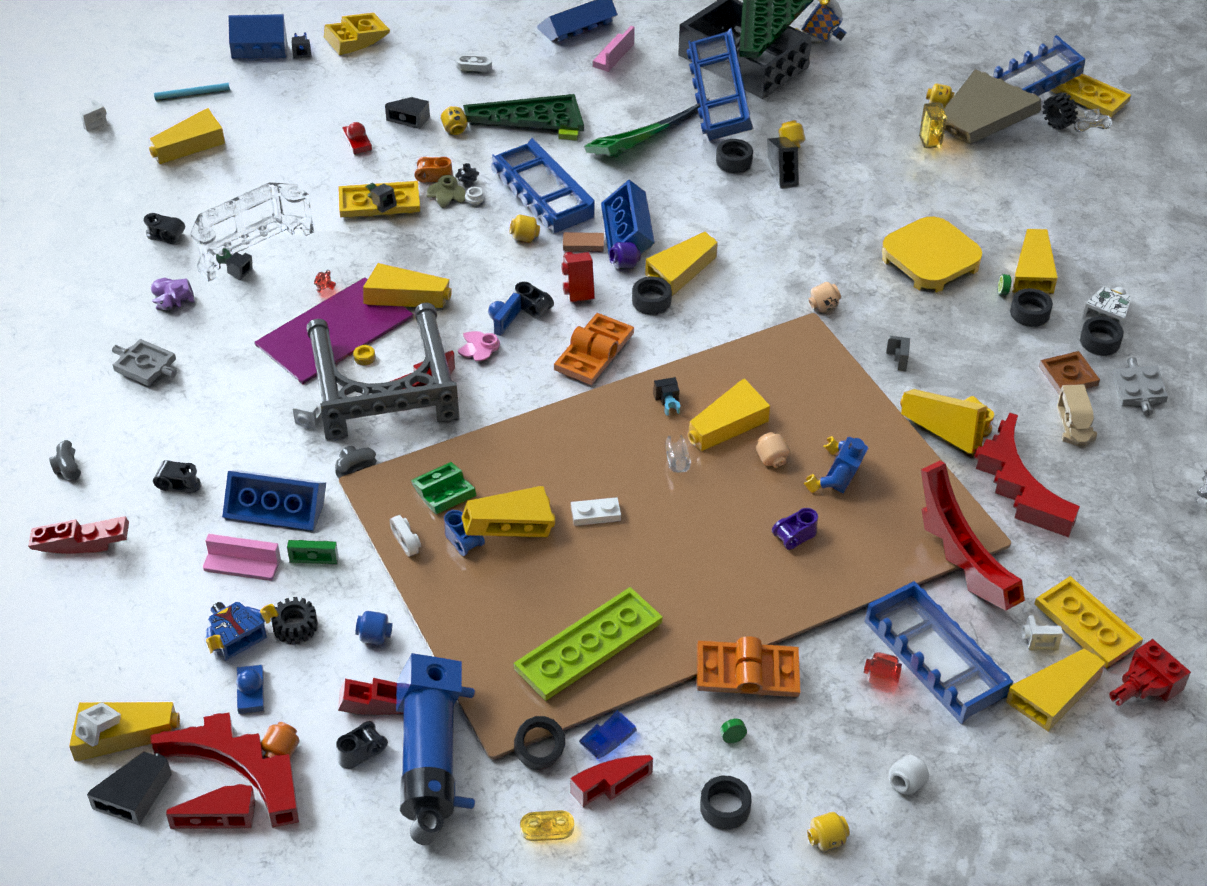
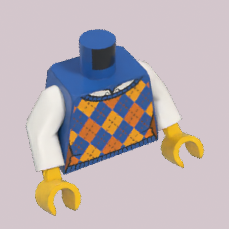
[795,0,847,43]

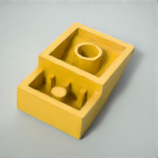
[323,12,390,55]

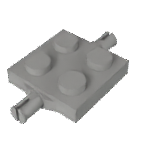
[112,339,177,386]
[1113,357,1168,416]

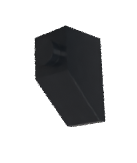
[385,97,430,129]

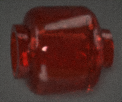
[864,652,902,688]

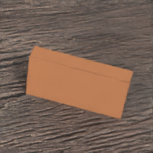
[563,232,604,252]

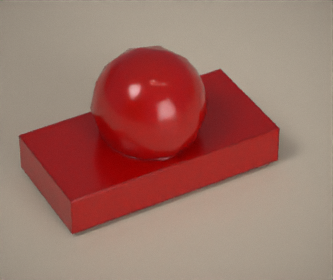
[342,122,372,154]

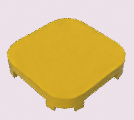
[881,216,983,292]

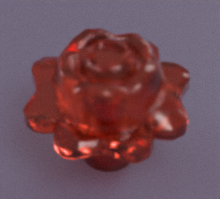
[314,269,336,293]

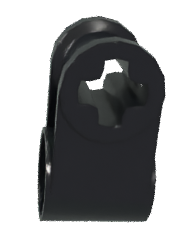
[143,213,186,244]
[515,281,554,319]
[152,460,201,494]
[336,721,388,769]

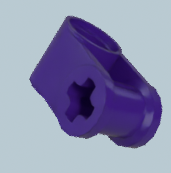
[772,508,818,550]

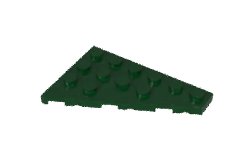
[739,0,814,59]

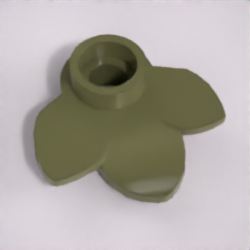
[426,175,466,208]

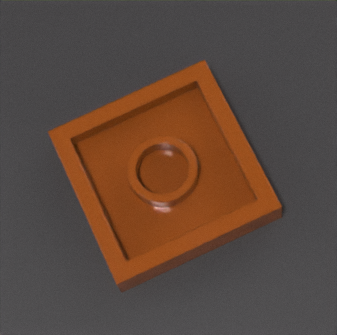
[1039,351,1100,395]

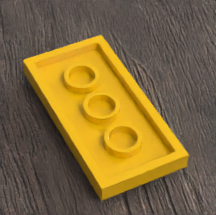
[1050,74,1131,118]
[338,181,420,218]
[1034,576,1143,668]

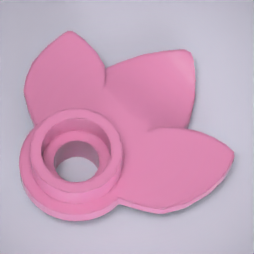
[458,331,500,361]

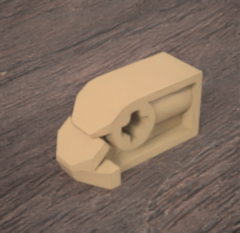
[1057,385,1097,446]

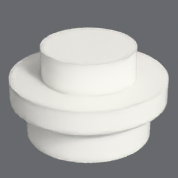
[465,187,485,205]

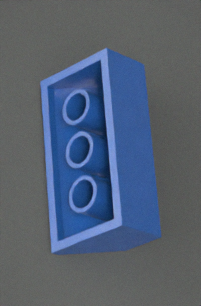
[537,0,618,42]
[601,179,655,255]
[222,470,327,530]

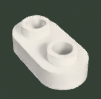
[456,54,492,72]
[389,515,421,557]

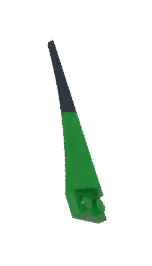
[584,99,710,158]

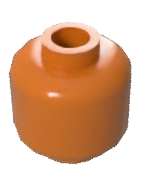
[261,722,300,759]

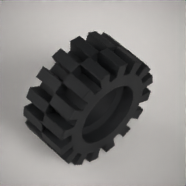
[1042,92,1078,130]
[271,597,318,644]

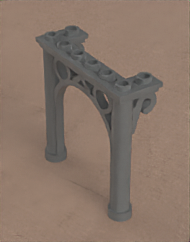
[307,303,460,440]

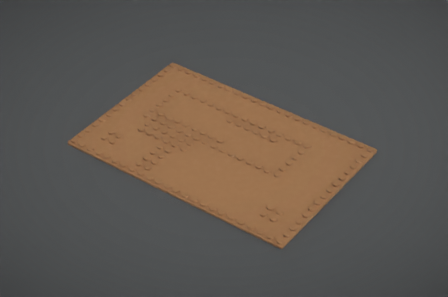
[339,313,1011,760]

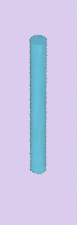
[154,83,230,100]

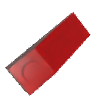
[166,784,256,829]

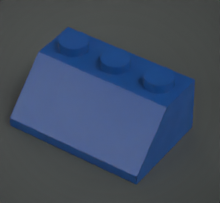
[228,14,288,59]

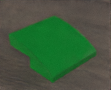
[411,462,477,514]

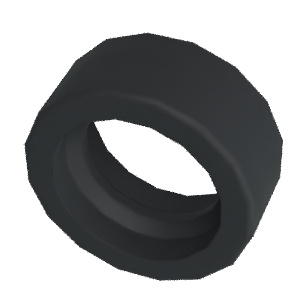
[716,139,753,173]
[632,276,672,315]
[1010,288,1053,327]
[1080,316,1124,356]
[514,716,565,769]
[700,775,752,830]

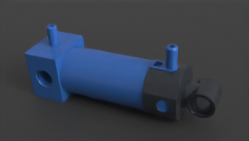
[396,653,475,845]

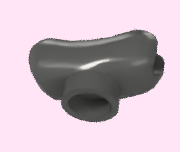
[49,440,81,480]
[335,446,377,479]

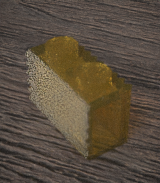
[919,102,948,149]

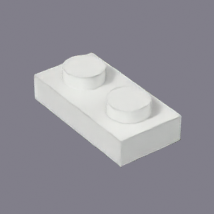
[571,497,621,526]

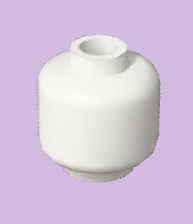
[889,755,929,795]

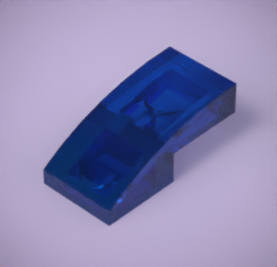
[579,710,637,759]

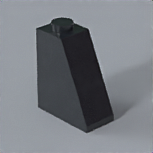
[767,137,799,187]
[87,751,172,826]

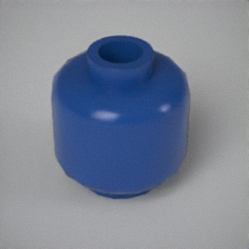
[355,611,393,645]

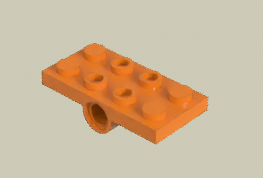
[554,313,634,385]
[697,636,800,697]

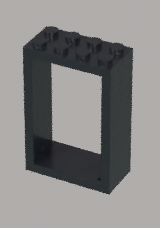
[678,0,812,99]

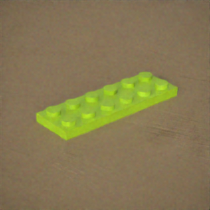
[513,587,663,701]

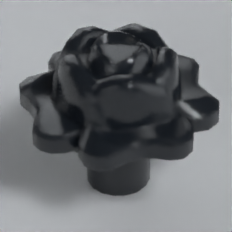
[455,163,479,184]

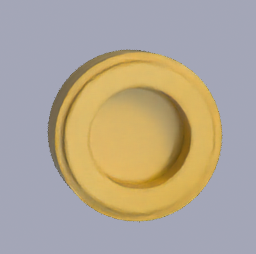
[353,345,376,366]

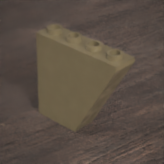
[937,69,1041,144]

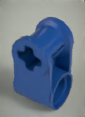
[444,510,485,556]

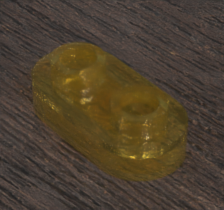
[520,810,574,841]

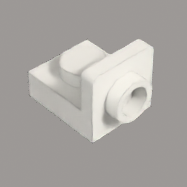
[79,99,107,131]
[293,399,322,428]
[1022,615,1063,650]
[75,702,121,747]

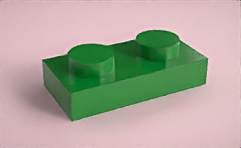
[287,540,339,565]

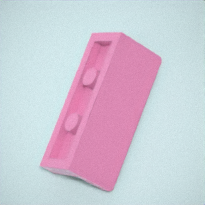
[593,26,635,72]
[203,534,281,581]

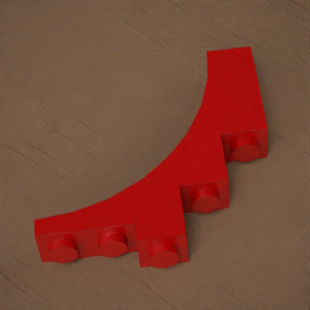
[974,413,1080,538]
[921,460,1025,611]
[151,712,299,828]

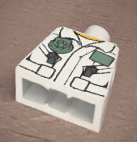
[1082,287,1131,327]

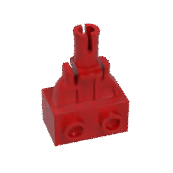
[561,252,595,302]
[1109,639,1191,706]

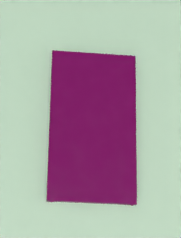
[254,277,413,384]

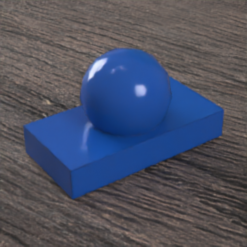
[488,292,521,336]
[236,665,264,714]

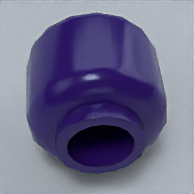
[609,242,641,269]

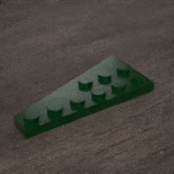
[463,94,584,131]

